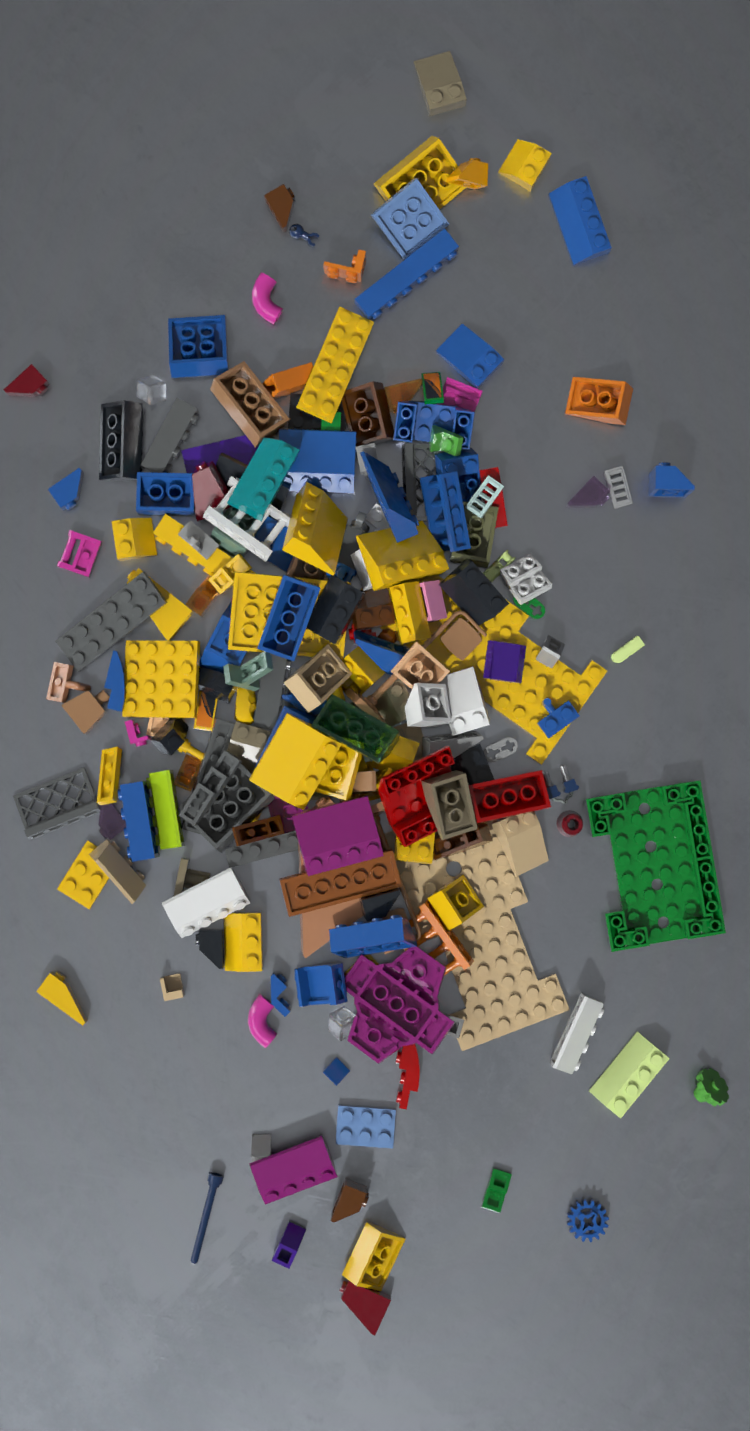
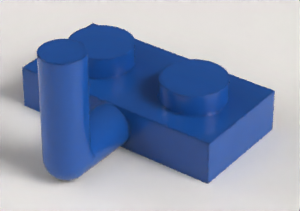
[537,698,580,739]

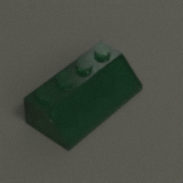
[312,694,399,764]

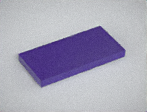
[181,435,259,473]

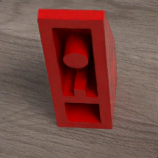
[479,467,508,528]

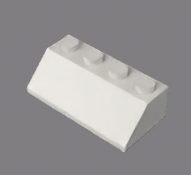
[162,868,250,938]
[550,992,605,1074]

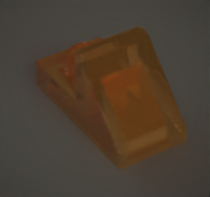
[173,754,202,792]

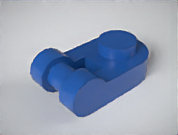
[326,562,357,582]

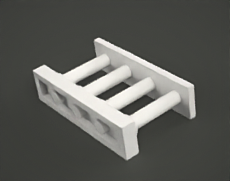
[203,476,291,562]

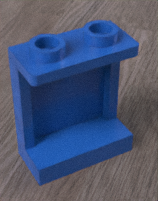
[294,963,348,1007]

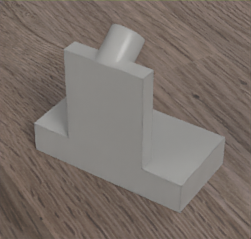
[178,520,220,560]

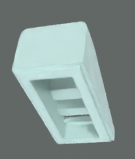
[466,475,504,518]

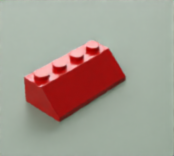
[468,770,551,823]

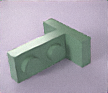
[223,651,273,691]

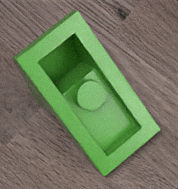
[429,425,463,456]

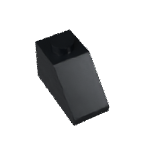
[150,718,189,755]
[359,888,400,922]
[196,929,224,969]

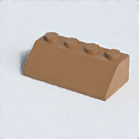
[210,361,290,448]

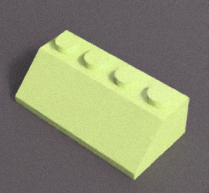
[589,1032,670,1118]

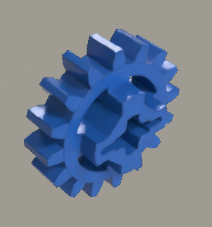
[567,1199,609,1242]

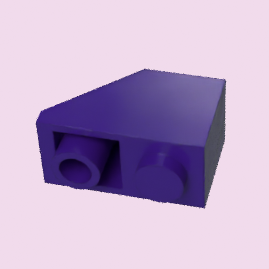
[272,1221,306,1269]

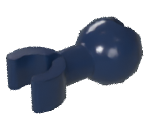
[289,224,319,247]

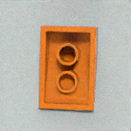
[565,377,633,425]

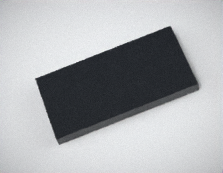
[216,452,291,520]

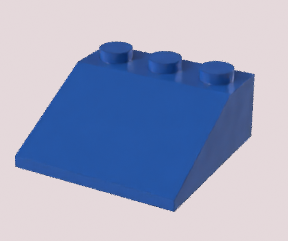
[168,315,229,378]

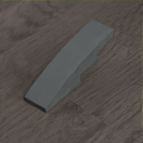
[179,750,242,826]

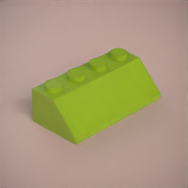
[146,770,185,850]

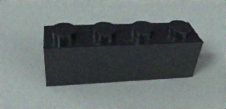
[99,400,143,481]

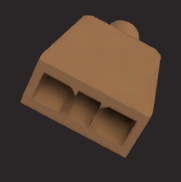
[61,689,110,734]

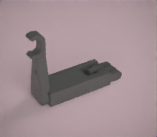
[328,511,370,581]

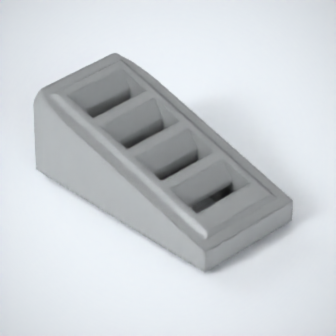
[603,466,633,509]

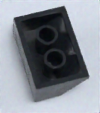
[438,558,509,625]
[307,575,366,645]

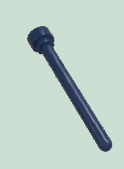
[191,1172,224,1264]

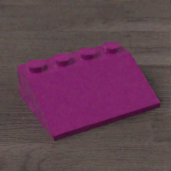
[292,796,384,876]

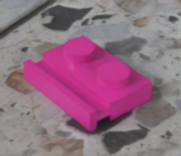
[438,377,483,412]

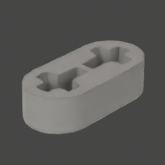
[483,737,518,762]

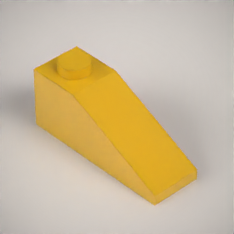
[36,971,88,1026]

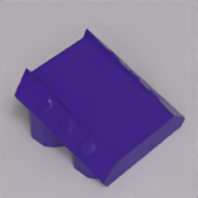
[483,640,526,683]

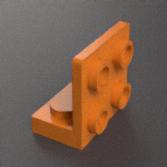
[323,249,367,283]

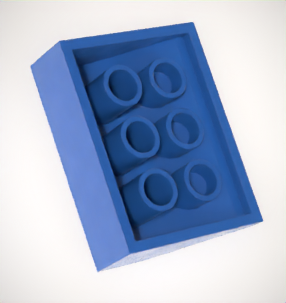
[279,429,356,493]
[360,451,419,543]

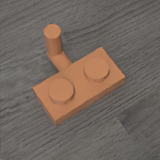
[46,662,91,703]

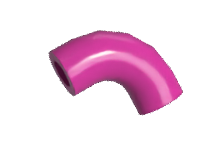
[252,272,283,325]
[248,994,278,1048]

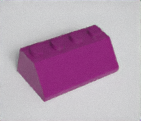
[249,1136,338,1205]

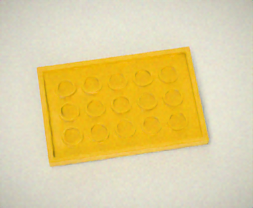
[227,572,351,659]

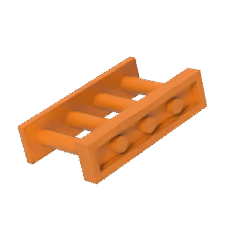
[404,900,474,976]

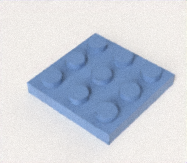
[371,178,449,260]

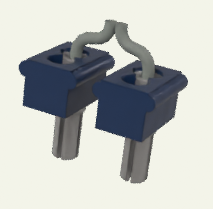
[542,765,579,804]

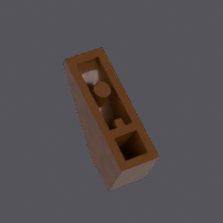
[232,815,285,846]
[433,823,493,860]

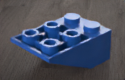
[435,448,481,504]

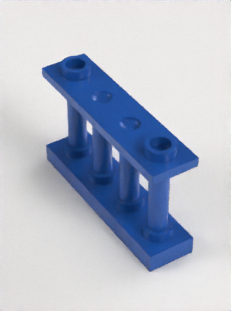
[420,471,471,552]

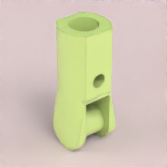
[483,550,516,582]
[611,635,645,663]

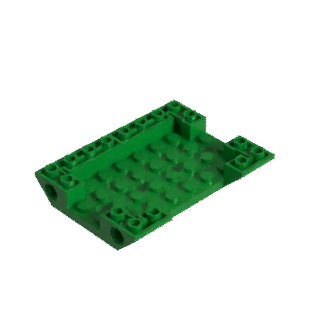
[586,780,726,952]

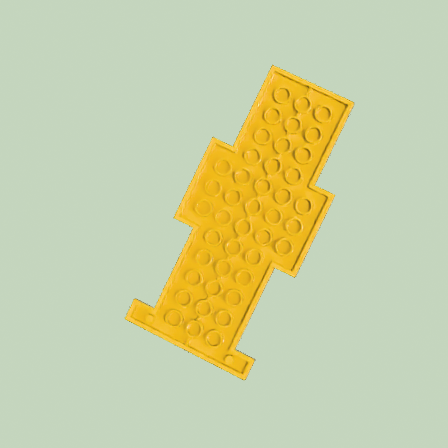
[361,576,607,765]

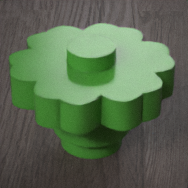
[693,1068,729,1106]

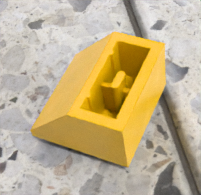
[341,646,386,695]

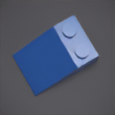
[436,323,504,389]
[249,517,293,573]

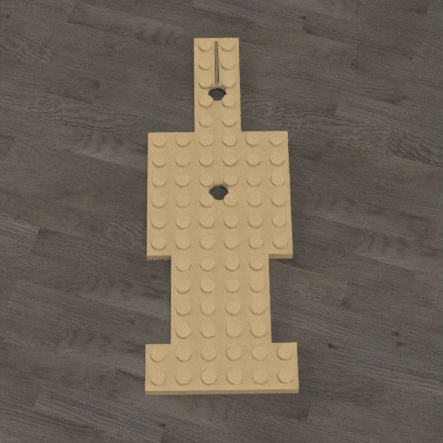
[381,722,570,1051]

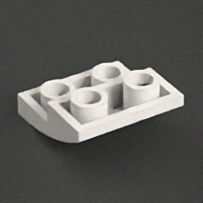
[500,553,552,605]

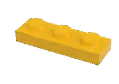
[97,747,122,805]

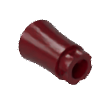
[556,810,583,837]

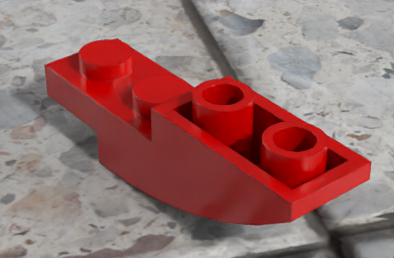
[396,1044,420,1110]

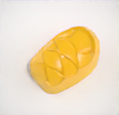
[234,687,257,725]

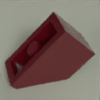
[3,364,49,397]

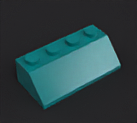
[227,437,299,521]

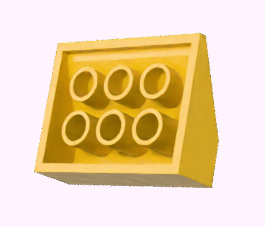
[373,136,467,210]
[282,482,348,575]
[356,521,449,591]
[249,713,342,810]

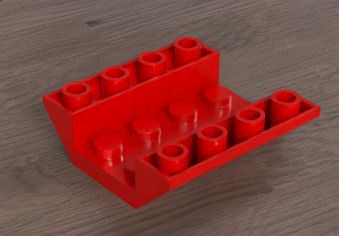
[378,746,455,847]

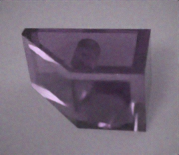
[566,476,610,508]
[98,803,126,840]

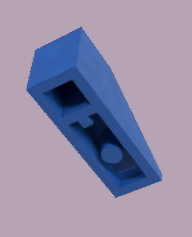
[353,630,408,675]

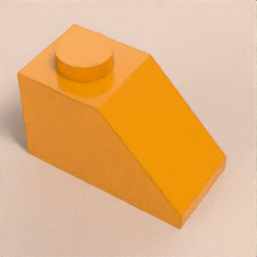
[446,158,488,190]

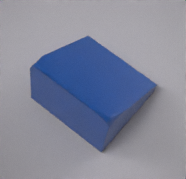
[323,1057,350,1086]

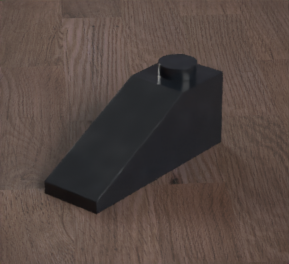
[198,667,237,704]

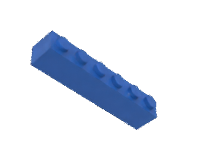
[355,229,459,320]

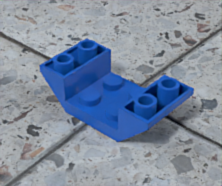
[393,401,475,450]
[199,601,247,674]

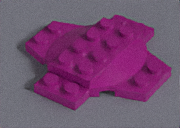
[345,947,455,1064]

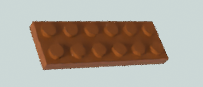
[279,849,402,917]

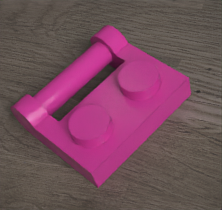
[57,530,102,577]

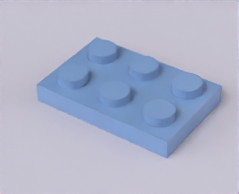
[336,1105,396,1149]

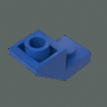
[271,972,291,1017]

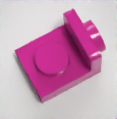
[125,720,151,747]

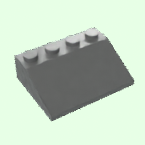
[177,764,275,852]

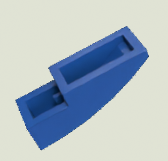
[104,650,126,712]

